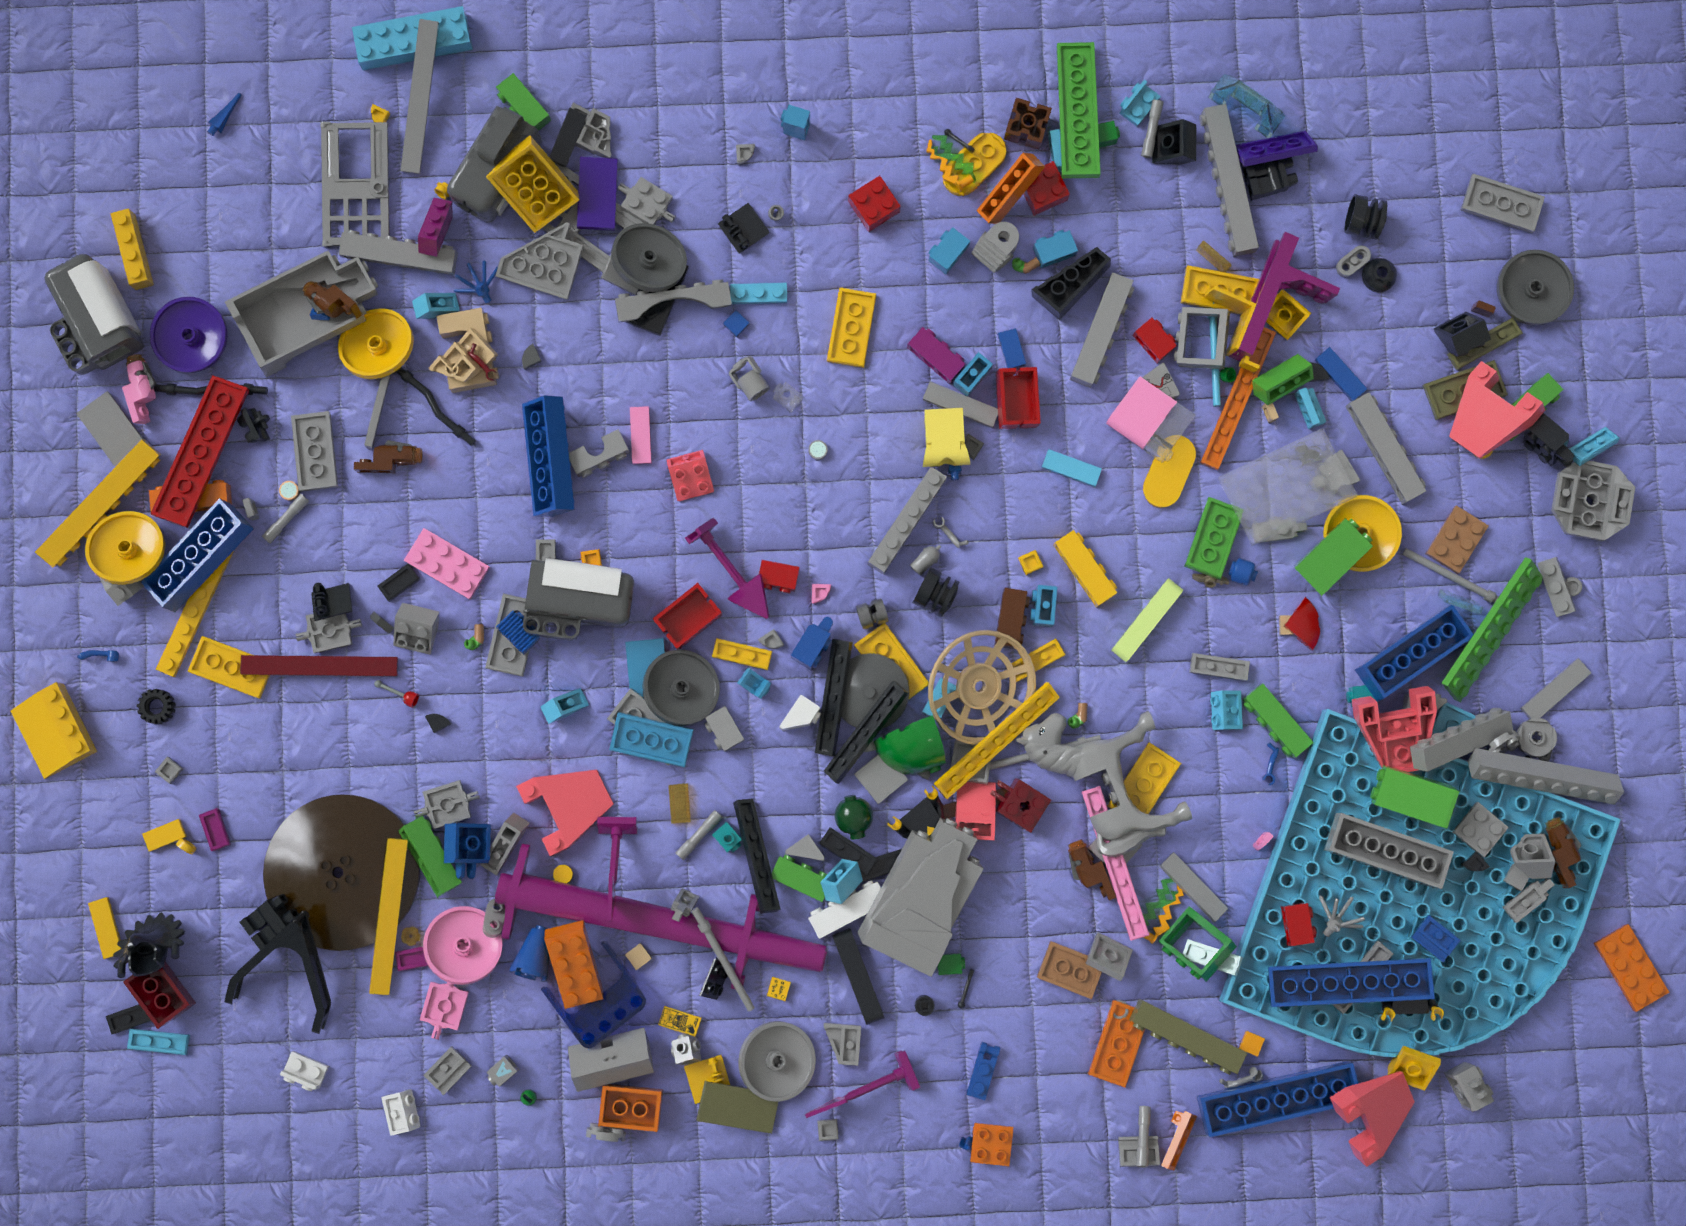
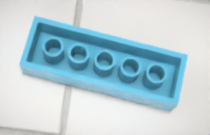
[352,6,473,70]

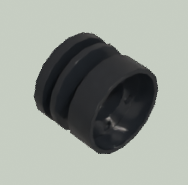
[1344,194,1388,240]
[912,567,960,618]

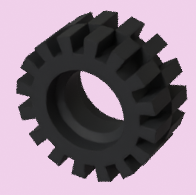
[137,689,176,724]

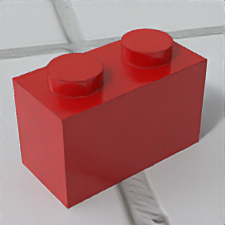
[1132,317,1177,364]
[759,560,800,594]
[1281,903,1316,946]

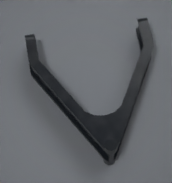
[224,911,331,1034]

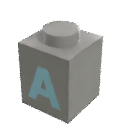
[486,1055,520,1087]

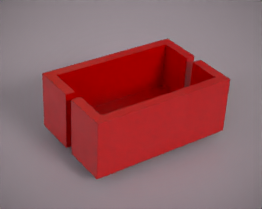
[996,367,1041,429]
[653,583,723,650]

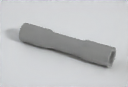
[1141,100,1164,158]
[262,494,309,544]
[675,810,723,861]
[1136,1106,1151,1168]

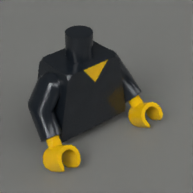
[887,785,944,839]
[1381,999,1444,1022]

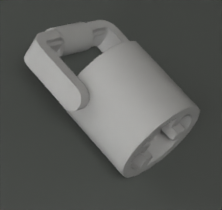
[729,356,770,402]

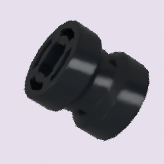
[914,995,935,1016]

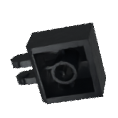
[1523,413,1574,467]

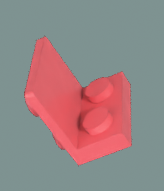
[666,450,714,501]

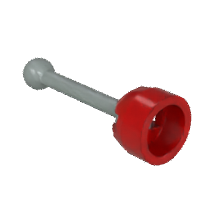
[374,680,419,708]

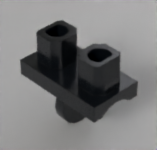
[236,408,270,443]

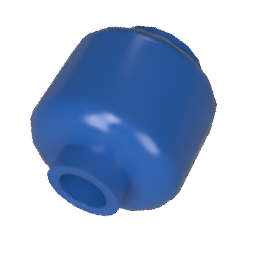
[1228,558,1258,586]

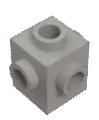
[671,1034,701,1065]

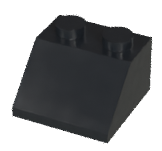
[1152,119,1196,165]
[1434,311,1491,357]

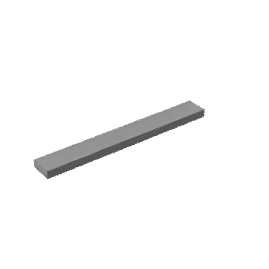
[401,19,439,174]

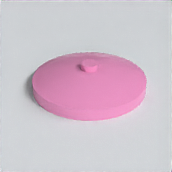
[423,906,502,985]

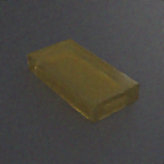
[1196,241,1232,273]
[668,783,691,824]

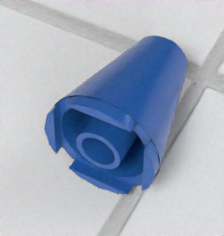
[509,925,549,982]

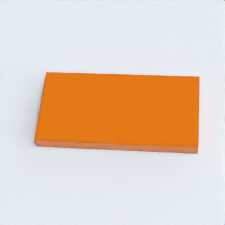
[1088,1000,1145,1088]

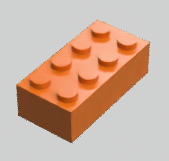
[544,920,603,1009]

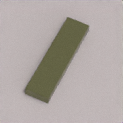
[1447,318,1523,371]

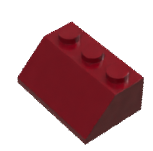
[123,962,196,1029]

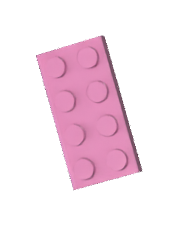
[404,528,490,600]

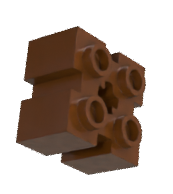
[1004,98,1052,150]

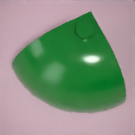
[874,715,946,775]

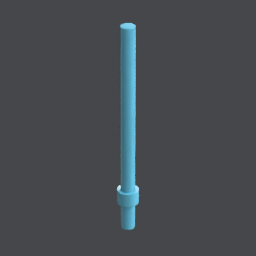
[1207,302,1221,407]

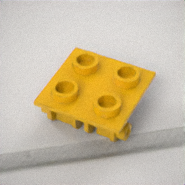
[684,1055,730,1104]

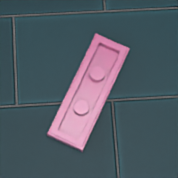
[630,406,652,465]

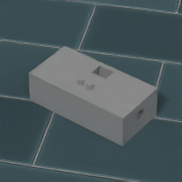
[568,1027,654,1092]

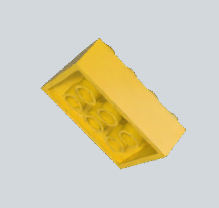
[486,135,580,233]
[11,682,97,779]

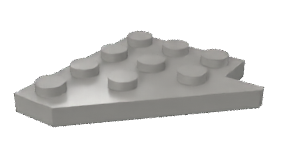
[496,222,584,299]

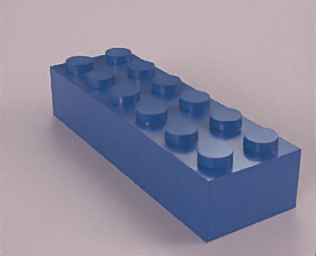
[522,395,575,517]
[141,498,254,612]
[1355,604,1474,701]

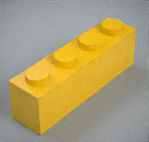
[110,208,154,290]
[1053,530,1117,608]

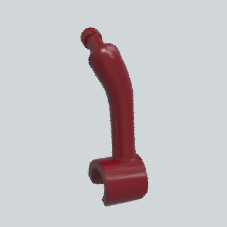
[468,343,497,381]

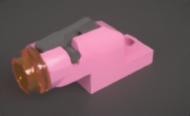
[122,354,156,424]

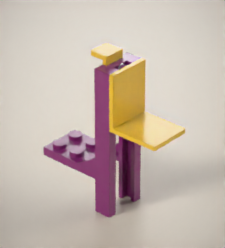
[1204,232,1340,373]

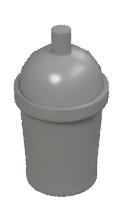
[910,545,941,576]

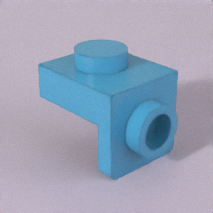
[737,668,771,699]

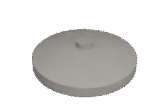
[738,1021,816,1102]

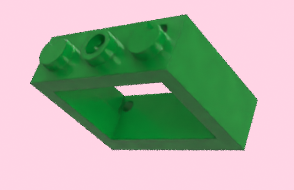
[1159,906,1237,982]

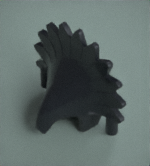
[113,912,185,978]

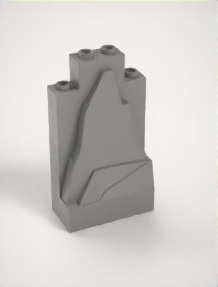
[225,250,378,377]
[858,818,984,977]

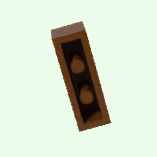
[994,588,1030,649]

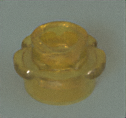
[401,926,420,946]

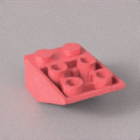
[955,782,996,841]

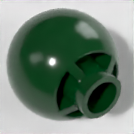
[834,795,873,840]

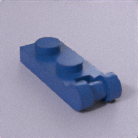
[966,1042,1000,1100]

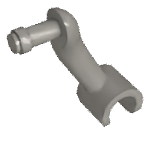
[933,517,969,548]
[1219,1067,1263,1088]

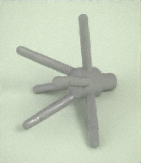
[1319,896,1365,937]

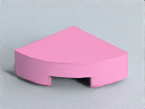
[812,584,831,604]
[1253,832,1274,851]

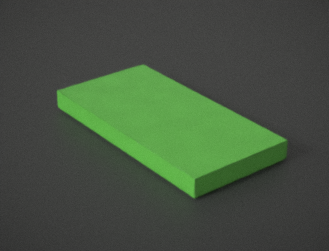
[1184,497,1244,580]

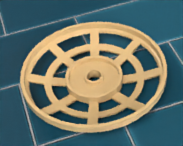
[928,630,1036,745]

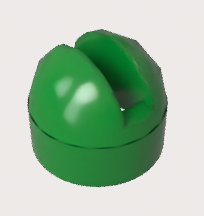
[1219,367,1236,383]
[520,1089,537,1106]

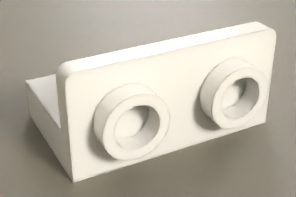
[280,1051,329,1091]
[381,1089,420,1136]

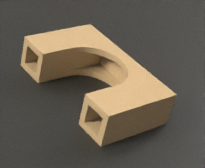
[437,308,499,393]

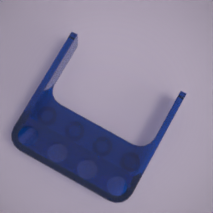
[541,940,646,1048]

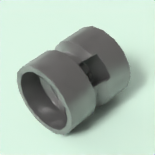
[856,598,889,630]

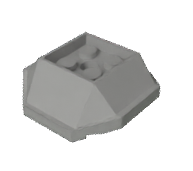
[1551,461,1635,541]

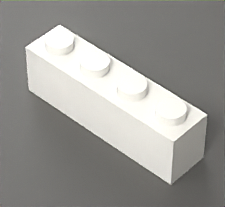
[808,880,881,939]

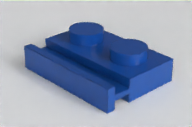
[1410,915,1461,963]

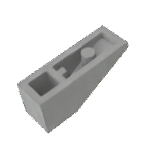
[481,813,529,875]

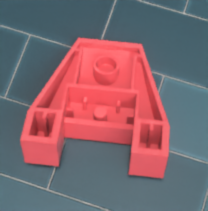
[1449,361,1545,459]
[1352,686,1437,772]
[516,770,614,856]
[1330,1071,1415,1167]

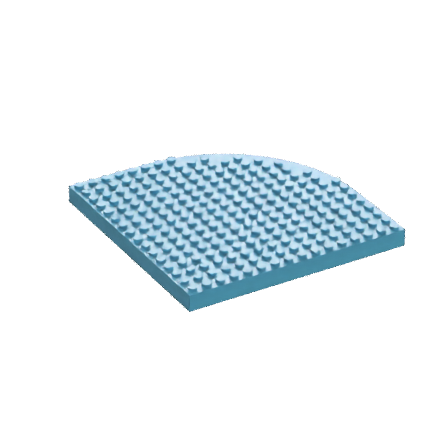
[1219,709,1621,1057]

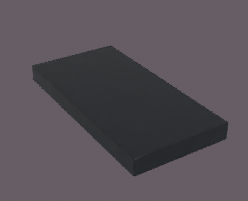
[626,265,689,336]

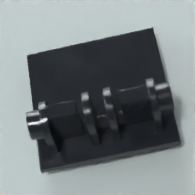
[717,203,770,254]
[311,583,352,621]
[699,957,732,1000]

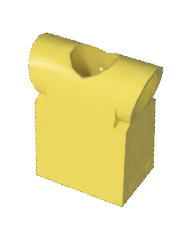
[923,408,970,467]

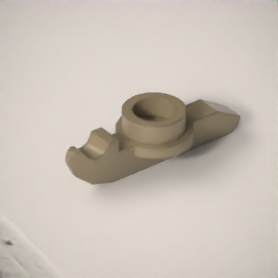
[1192,574,1230,588]

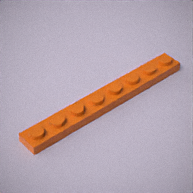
[1200,327,1276,470]

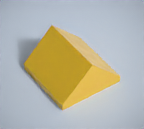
[1266,289,1311,340]

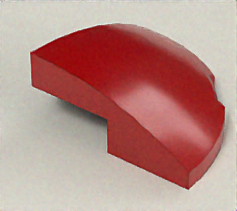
[1284,597,1320,650]

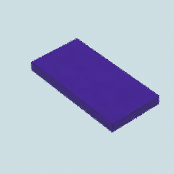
[1236,131,1318,167]
[577,156,618,231]

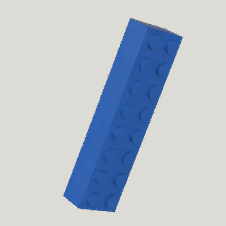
[1268,958,1435,1007]
[1197,1061,1358,1138]

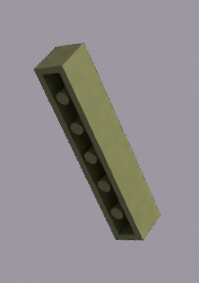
[1129,999,1247,1075]

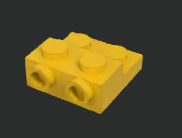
[1388,1046,1441,1091]

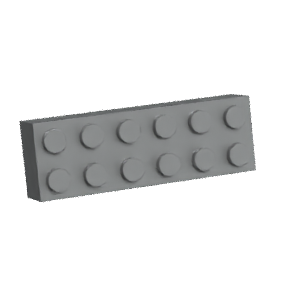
[1324,813,1454,889]

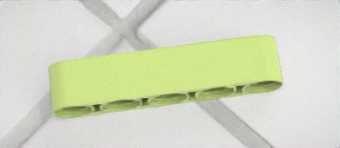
[1111,578,1183,662]

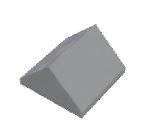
[785,834,824,861]

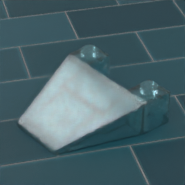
[1208,74,1286,138]

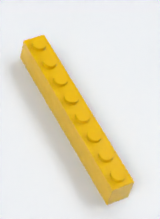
[35,439,161,568]

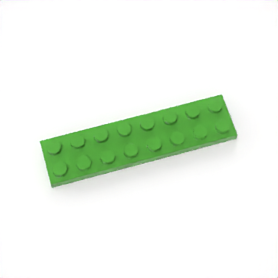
[1056,42,1100,179]
[1442,557,1543,702]

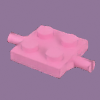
[420,981,469,1040]

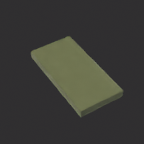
[1422,360,1508,420]
[696,1081,778,1134]

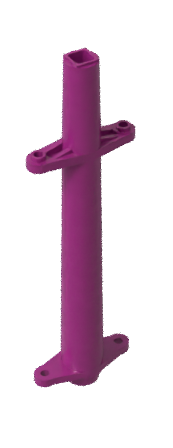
[495,843,827,990]

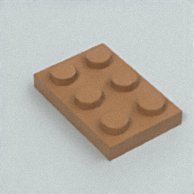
[1425,505,1489,574]
[1037,941,1102,999]

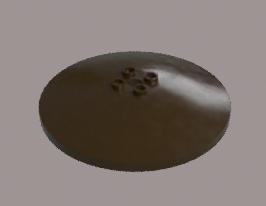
[263,794,420,951]

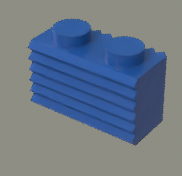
[496,610,540,655]

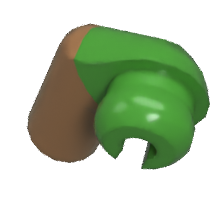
[1012,257,1041,274]
[464,624,484,650]
[1067,703,1088,729]

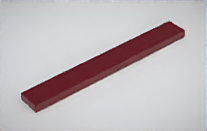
[240,655,398,677]

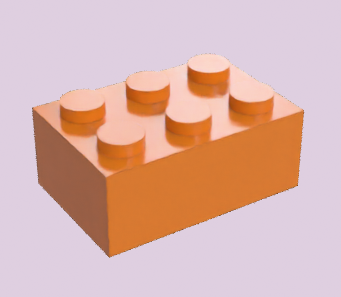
[598,1084,663,1132]

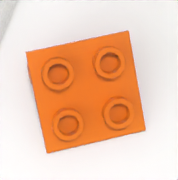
[970,1123,1014,1166]

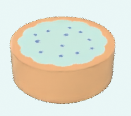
[279,481,300,501]

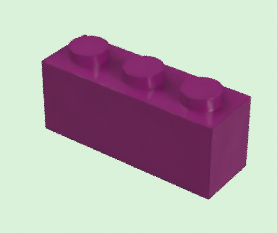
[418,198,453,257]
[907,327,965,384]

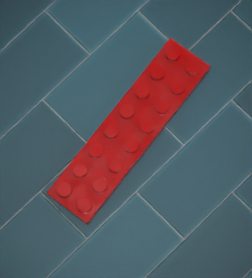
[150,375,249,528]

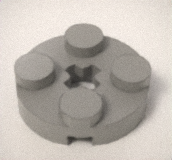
[1517,718,1557,757]
[1484,730,1520,753]
[586,1123,626,1142]

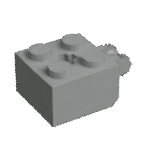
[1444,1062,1494,1112]

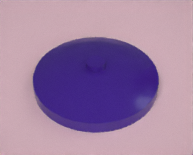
[150,297,228,373]

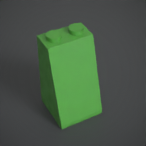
[1295,518,1373,596]
[1370,765,1459,829]

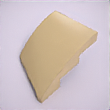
[429,328,498,382]

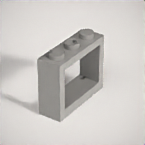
[1174,307,1230,369]

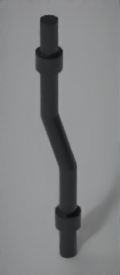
[395,367,476,446]
[154,383,268,395]

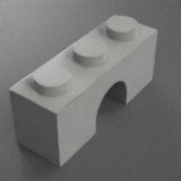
[569,429,630,478]

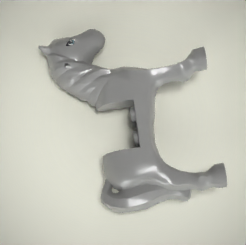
[1016,711,1192,857]

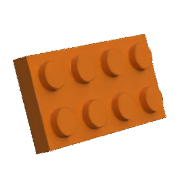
[1593,924,1670,1012]

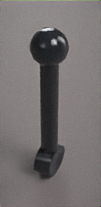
[944,129,975,153]
[958,969,974,1009]

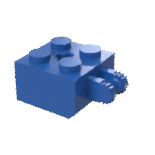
[791,617,833,670]
[444,823,491,879]

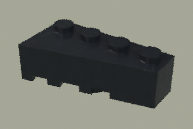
[1031,247,1111,320]

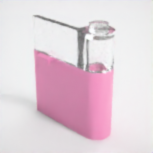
[1106,376,1196,463]

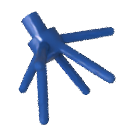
[454,260,498,303]

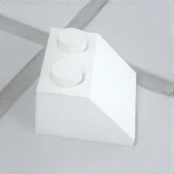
[779,695,821,731]

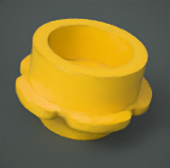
[434,182,449,200]

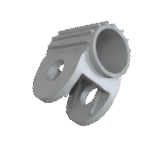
[971,222,1019,273]

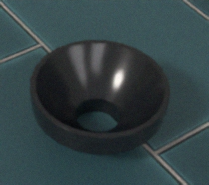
[1362,258,1397,293]

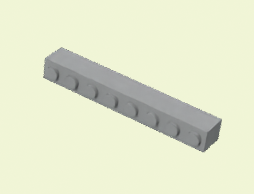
[1199,104,1259,257]
[1467,748,1624,805]

